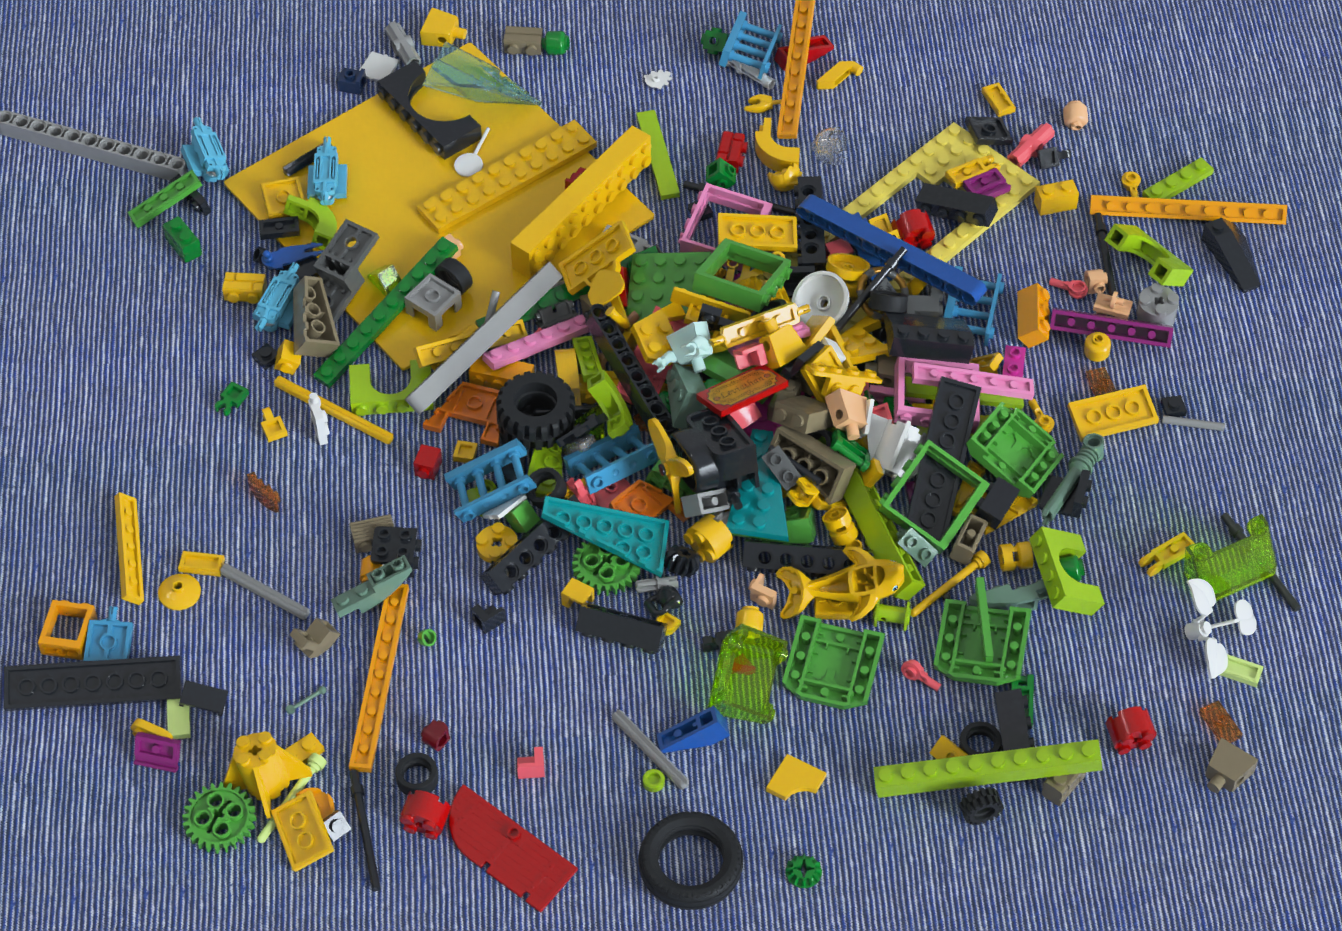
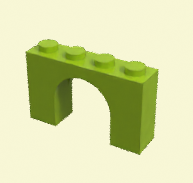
[1104,224,1194,286]
[349,360,434,416]
[1029,526,1105,616]

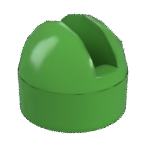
[417,629,437,646]

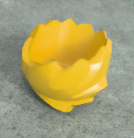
[767,163,802,192]

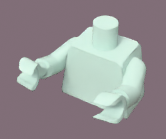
[652,321,713,373]

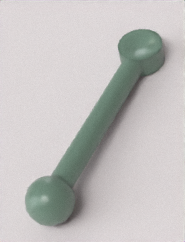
[286,686,326,714]

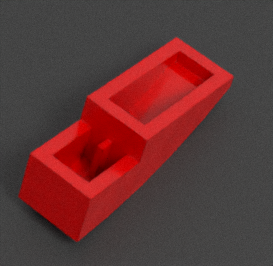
[774,35,834,71]

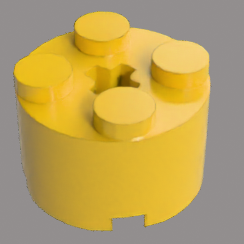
[683,514,734,563]

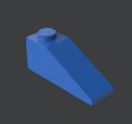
[657,706,730,753]

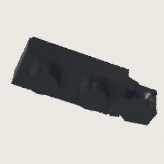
[170,174,211,216]

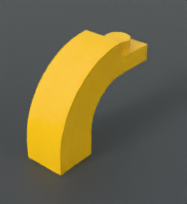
[755,117,800,172]
[554,348,581,406]

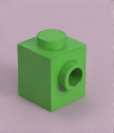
[504,500,540,533]

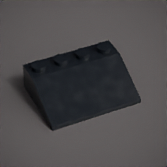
[883,311,974,364]

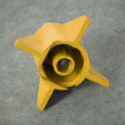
[223,731,312,819]

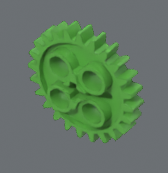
[572,541,641,596]
[182,782,257,854]

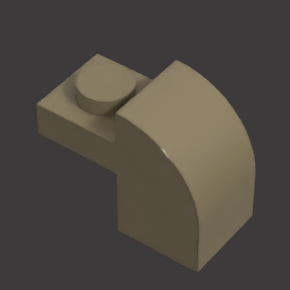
[289,618,341,658]

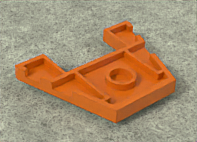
[423,381,500,448]
[609,479,690,523]

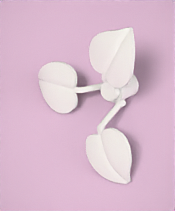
[1185,579,1257,679]

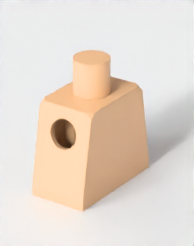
[825,388,868,440]

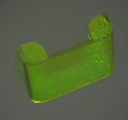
[1184,514,1277,601]
[707,624,788,724]

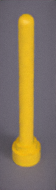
[910,550,991,617]

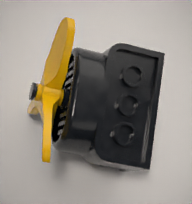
[648,408,760,514]

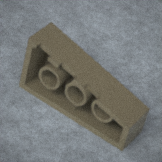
[293,276,340,358]
[770,426,857,505]

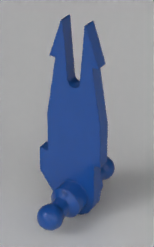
[261,242,324,270]

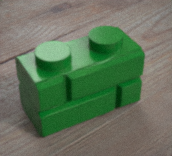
[163,216,202,263]

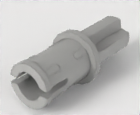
[635,575,679,593]

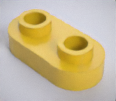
[131,718,173,739]

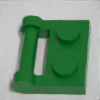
[830,428,871,472]

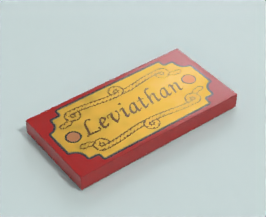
[696,364,789,418]

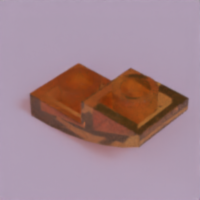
[247,472,281,513]

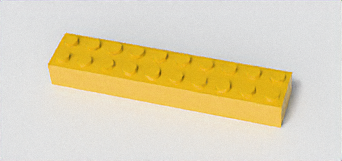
[510,125,652,279]

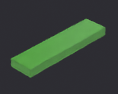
[127,170,203,228]
[975,577,993,663]

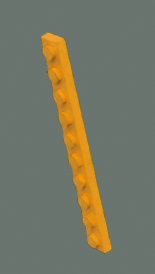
[777,0,815,139]
[1089,195,1287,225]
[349,584,409,773]

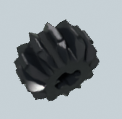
[664,545,700,578]

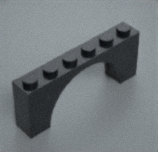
[377,61,482,160]

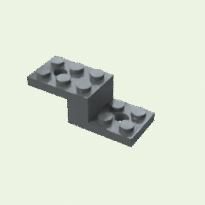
[313,219,380,324]
[906,285,943,317]

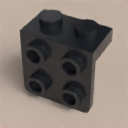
[1039,469,1093,518]
[371,526,422,578]

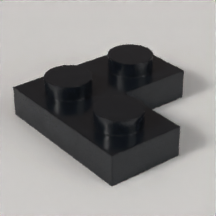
[698,303,735,331]

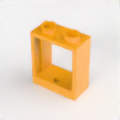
[38,600,98,660]

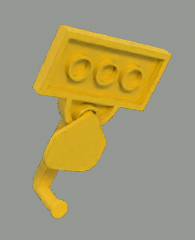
[558,220,636,329]

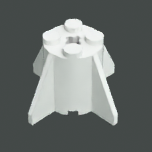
[867,413,926,482]

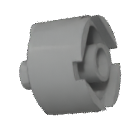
[1136,283,1179,326]

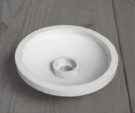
[792,271,849,325]

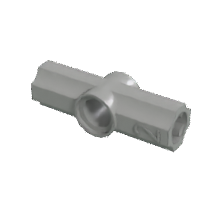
[385,21,421,66]

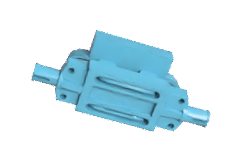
[181,117,229,182]
[307,136,348,205]
[252,262,300,332]

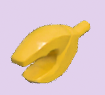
[744,94,782,113]

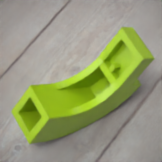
[284,194,337,250]
[587,370,633,439]

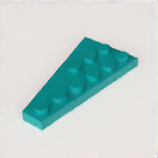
[726,429,789,542]
[541,496,670,577]

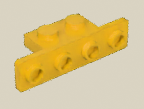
[670,287,751,333]
[805,363,883,397]

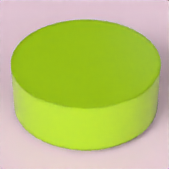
[643,769,665,792]

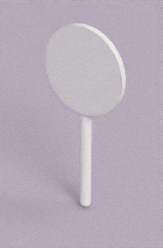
[454,127,490,177]

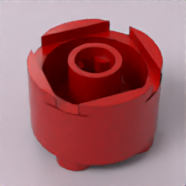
[891,209,935,249]
[1105,706,1157,755]
[399,790,451,840]

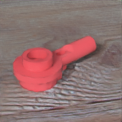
[1049,277,1088,299]
[901,659,942,692]

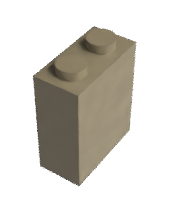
[772,395,834,434]

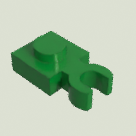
[215,382,249,416]

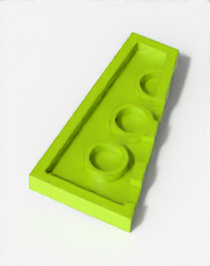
[525,443,563,498]

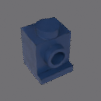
[336,68,367,95]

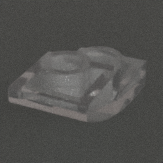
[563,434,596,455]

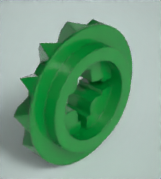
[785,854,822,888]

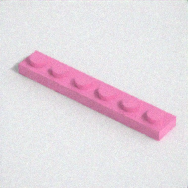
[482,314,590,370]
[912,362,1034,400]

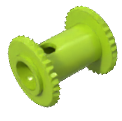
[873,599,911,631]

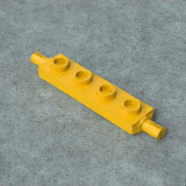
[709,302,811,348]

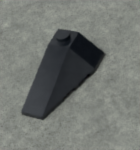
[1201,218,1261,293]

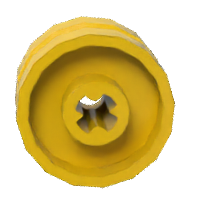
[826,253,870,297]

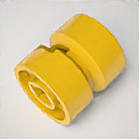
[822,506,858,546]
[998,541,1033,572]

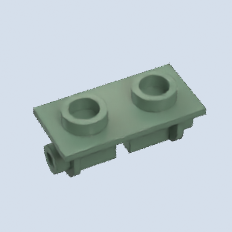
[897,527,939,568]

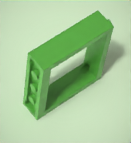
[692,238,792,313]
[878,439,990,555]

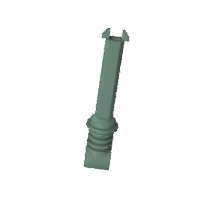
[1042,433,1104,525]

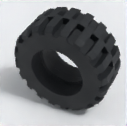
[496,371,575,450]

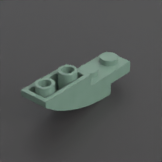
[331,555,412,618]
[968,579,1049,611]

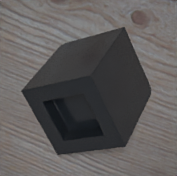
[471,604,506,634]

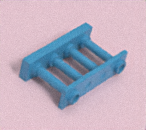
[719,11,783,79]
[943,266,1005,347]
[563,423,659,495]
[444,438,537,523]

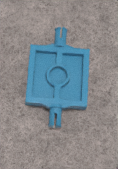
[83,606,134,661]

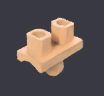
[1093,291,1133,319]

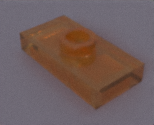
[1085,367,1116,396]
[1199,700,1243,743]

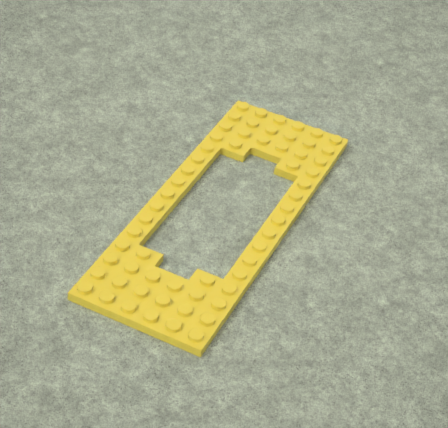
[757,122,1040,335]

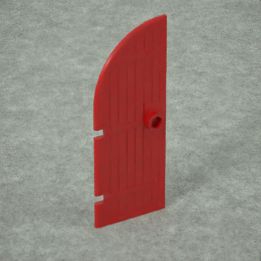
[449,784,578,913]

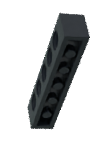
[794,176,826,272]
[479,494,581,596]
[742,539,873,577]

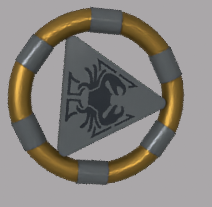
[857,266,909,323]

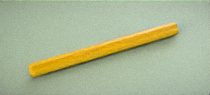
[274,376,394,444]

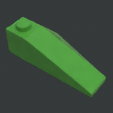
[732,504,816,544]

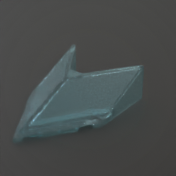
[422,41,542,105]

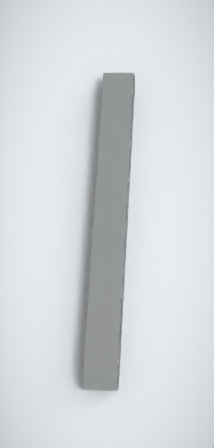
[0,110,187,181]
[405,261,563,415]

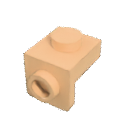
[748,573,777,610]

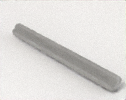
[220,563,310,620]
[612,710,689,790]

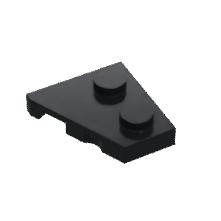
[556,413,609,448]

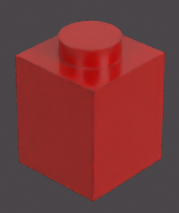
[413,444,442,480]

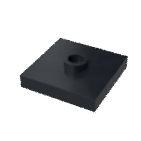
[964,117,1013,145]

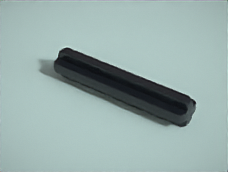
[283,143,332,177]

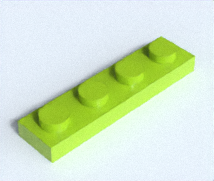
[1142,157,1214,199]
[572,336,602,382]

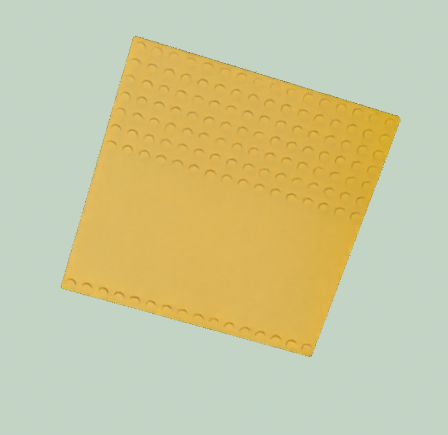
[224,43,654,371]

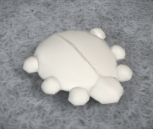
[644,70,672,90]

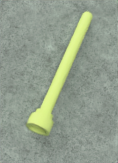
[257,753,327,843]

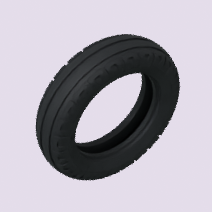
[638,811,743,910]

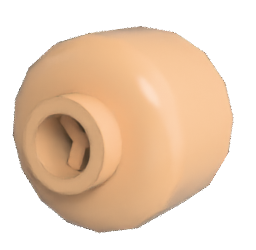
[1063,100,1088,130]

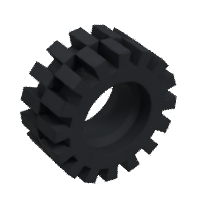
[959,787,1004,825]

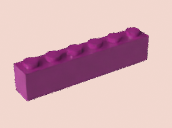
[1050,307,1174,348]

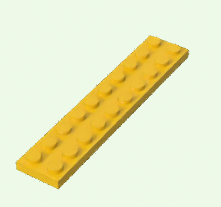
[416,119,597,234]

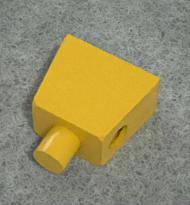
[420,8,467,47]
[759,317,807,370]

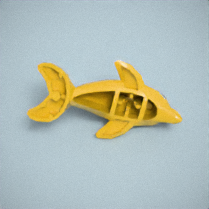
[776,546,904,622]

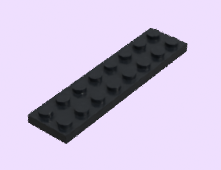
[904,376,982,541]
[4,655,182,711]

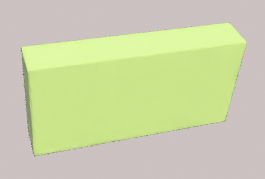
[1219,654,1264,688]
[167,699,191,739]

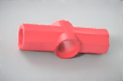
[1007,123,1055,168]

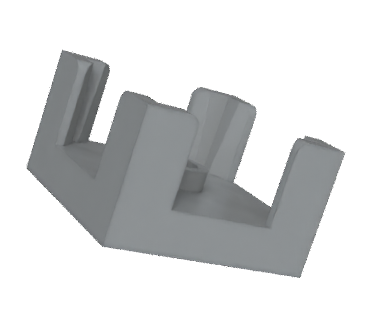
[404,273,462,332]

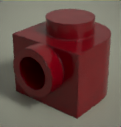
[421,719,450,751]

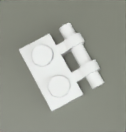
[308,393,330,445]

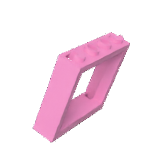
[678,183,773,272]
[894,357,980,434]

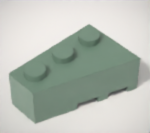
[666,363,706,429]

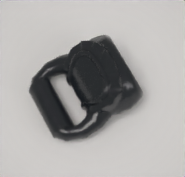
[644,586,683,617]

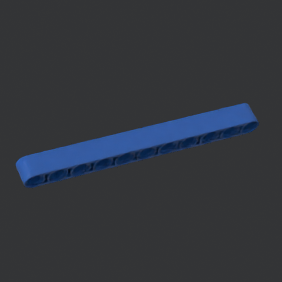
[796,194,987,306]

